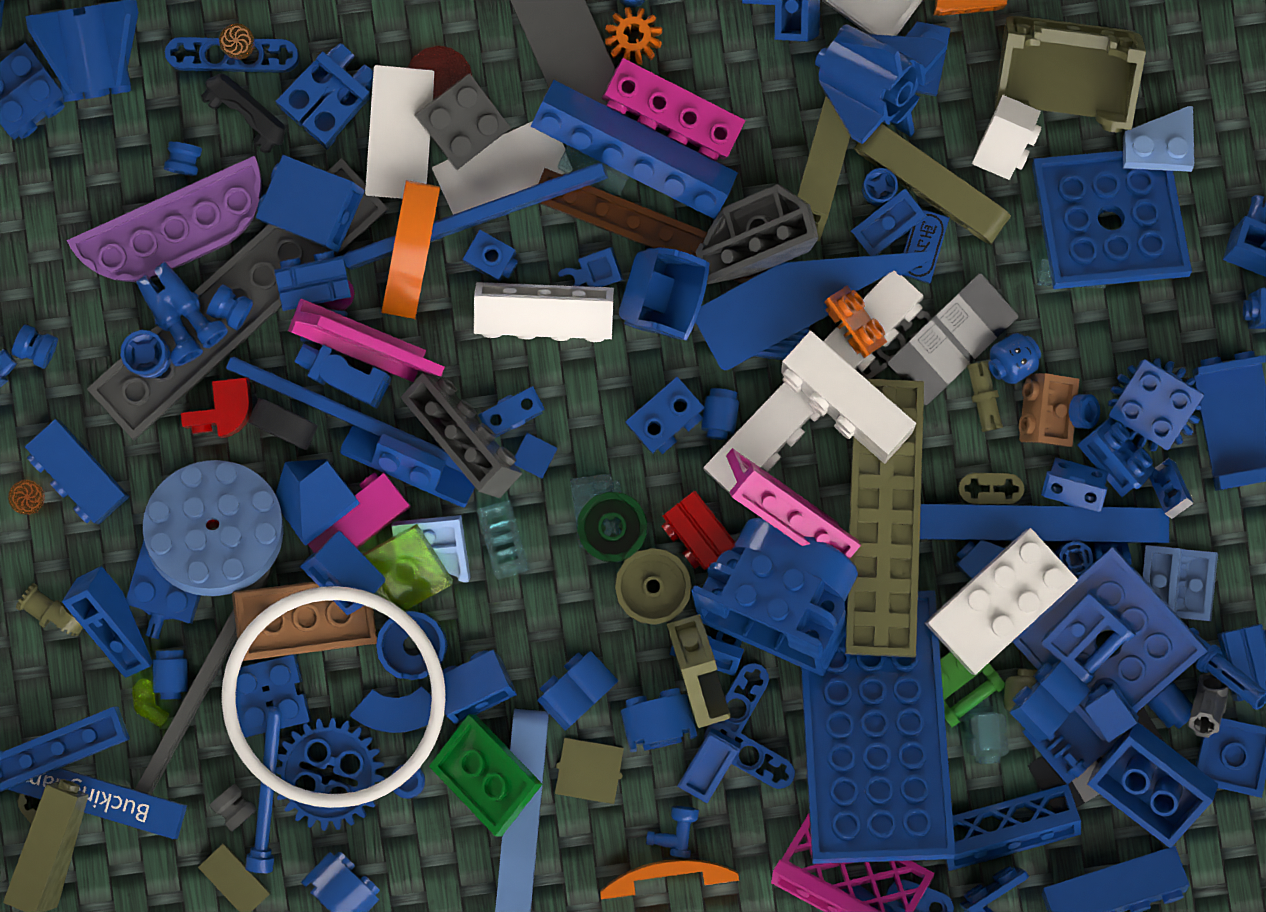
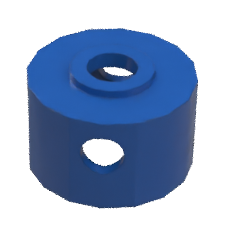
[376,611,448,680]

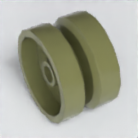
[615,548,692,625]

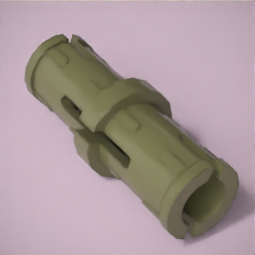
[967,361,1003,432]

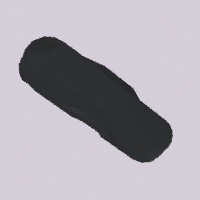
[201,73,285,153]

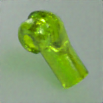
[132,678,170,728]

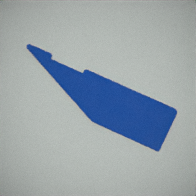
[695,251,934,370]

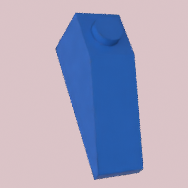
[62,566,152,678]

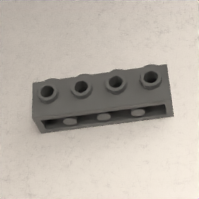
[400,373,523,498]

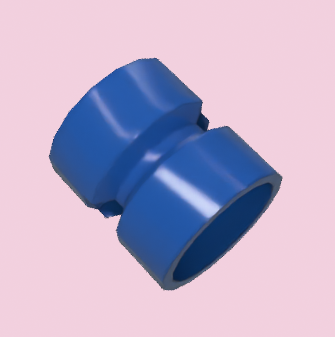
[120,330,171,378]

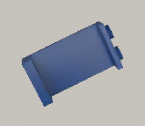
[1192,351,1266,491]

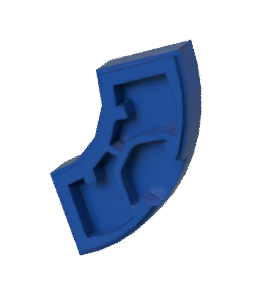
[350,686,432,733]

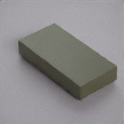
[198,843,271,912]

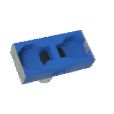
[1149,458,1195,519]

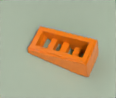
[933,0,1007,16]

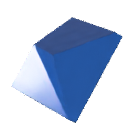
[275,459,360,546]

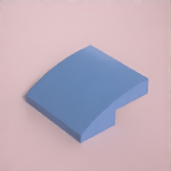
[1143,545,1218,621]

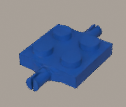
[126,540,201,639]

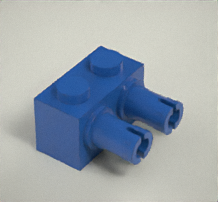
[1223,195,1266,277]

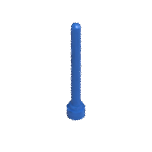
[245,707,282,873]

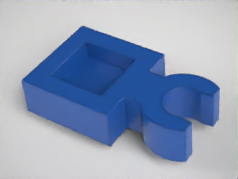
[558,247,624,287]

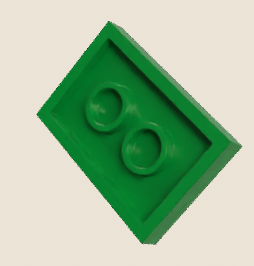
[429,714,542,836]

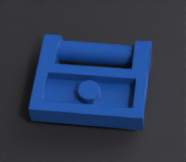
[1041,591,1136,684]

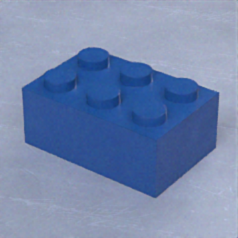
[1087,722,1218,848]

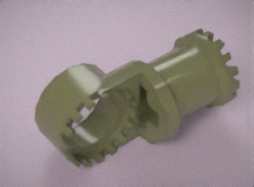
[16,583,83,637]

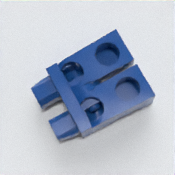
[276,43,374,150]
[295,343,392,409]

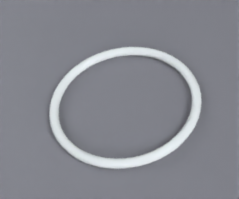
[222,586,446,808]

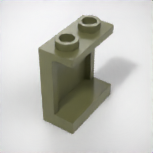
[667,614,731,728]

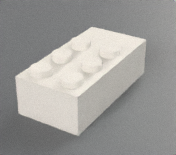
[781,330,916,464]
[925,528,1078,675]

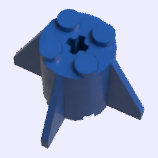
[25,0,139,102]
[815,24,947,144]

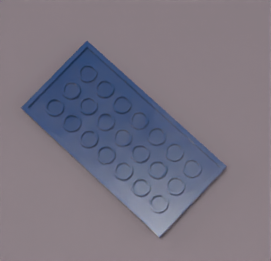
[801,590,955,864]

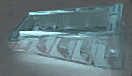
[477,500,530,579]

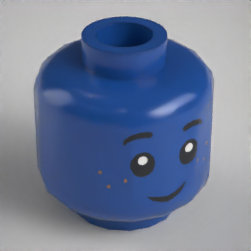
[988,333,1041,384]

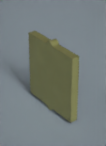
[555,738,624,804]

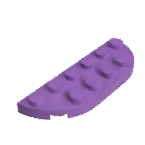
[67,156,262,282]

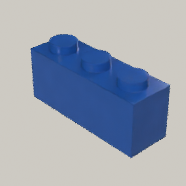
[25,419,130,524]

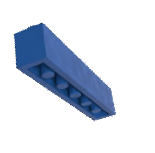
[530,80,738,219]

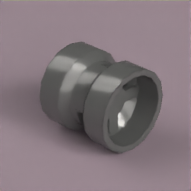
[209,783,258,832]

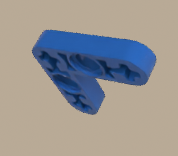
[704,663,795,789]

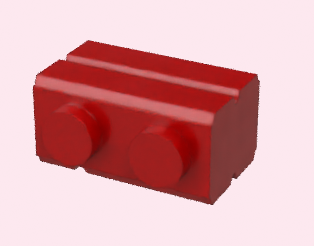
[661,491,736,571]

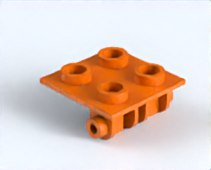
[824,286,887,358]

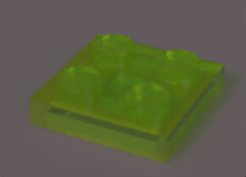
[363,524,453,611]

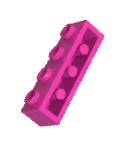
[601,58,746,161]

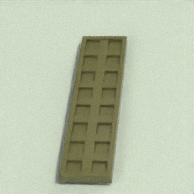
[845,379,924,657]

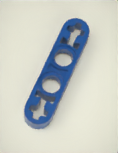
[165,37,300,73]

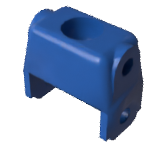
[619,247,710,340]

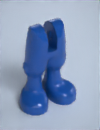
[136,261,228,367]

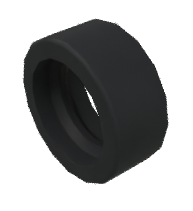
[248,398,318,450]

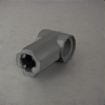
[1189,672,1229,738]

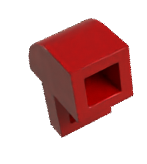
[181,378,253,438]

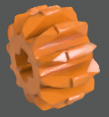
[605,7,662,66]

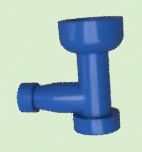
[646,806,699,858]

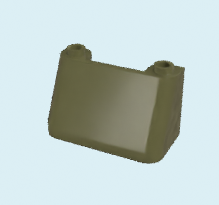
[994,16,1146,133]

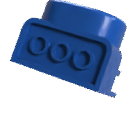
[692,518,858,677]

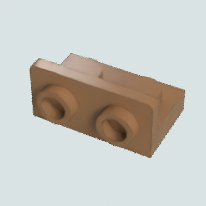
[1019,373,1079,447]

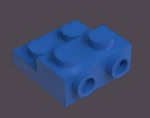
[0,43,65,140]

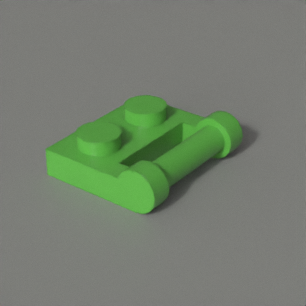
[940,651,1005,728]

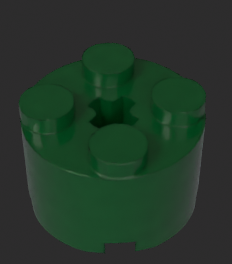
[577,492,647,563]

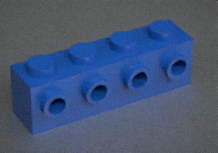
[1041,846,1190,912]

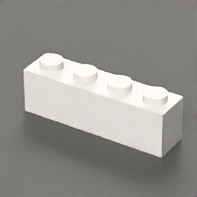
[474,282,614,342]

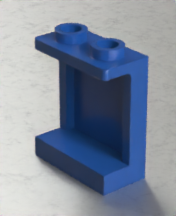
[256,155,365,253]

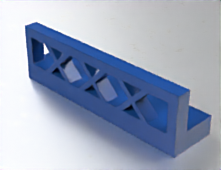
[945,784,1081,871]

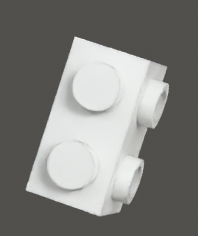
[972,95,1042,180]

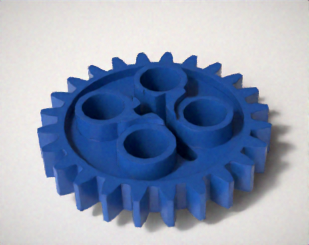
[276,718,385,831]

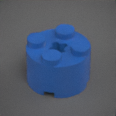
[620,688,697,752]
[301,852,380,912]

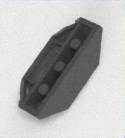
[696,184,819,284]

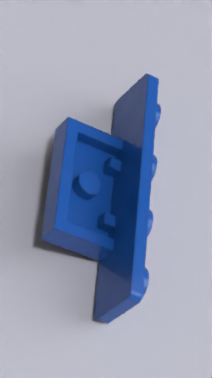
[340,426,475,508]

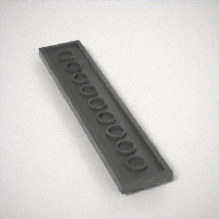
[87,158,389,441]

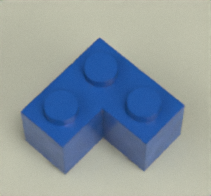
[742,0,820,42]

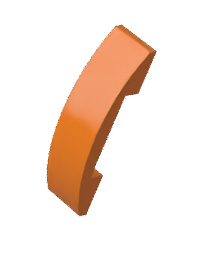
[381,180,440,319]
[600,859,739,899]

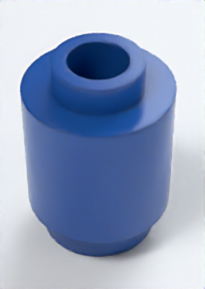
[701,388,740,440]
[152,650,188,699]
[1147,681,1193,729]

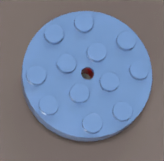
[143,460,283,596]

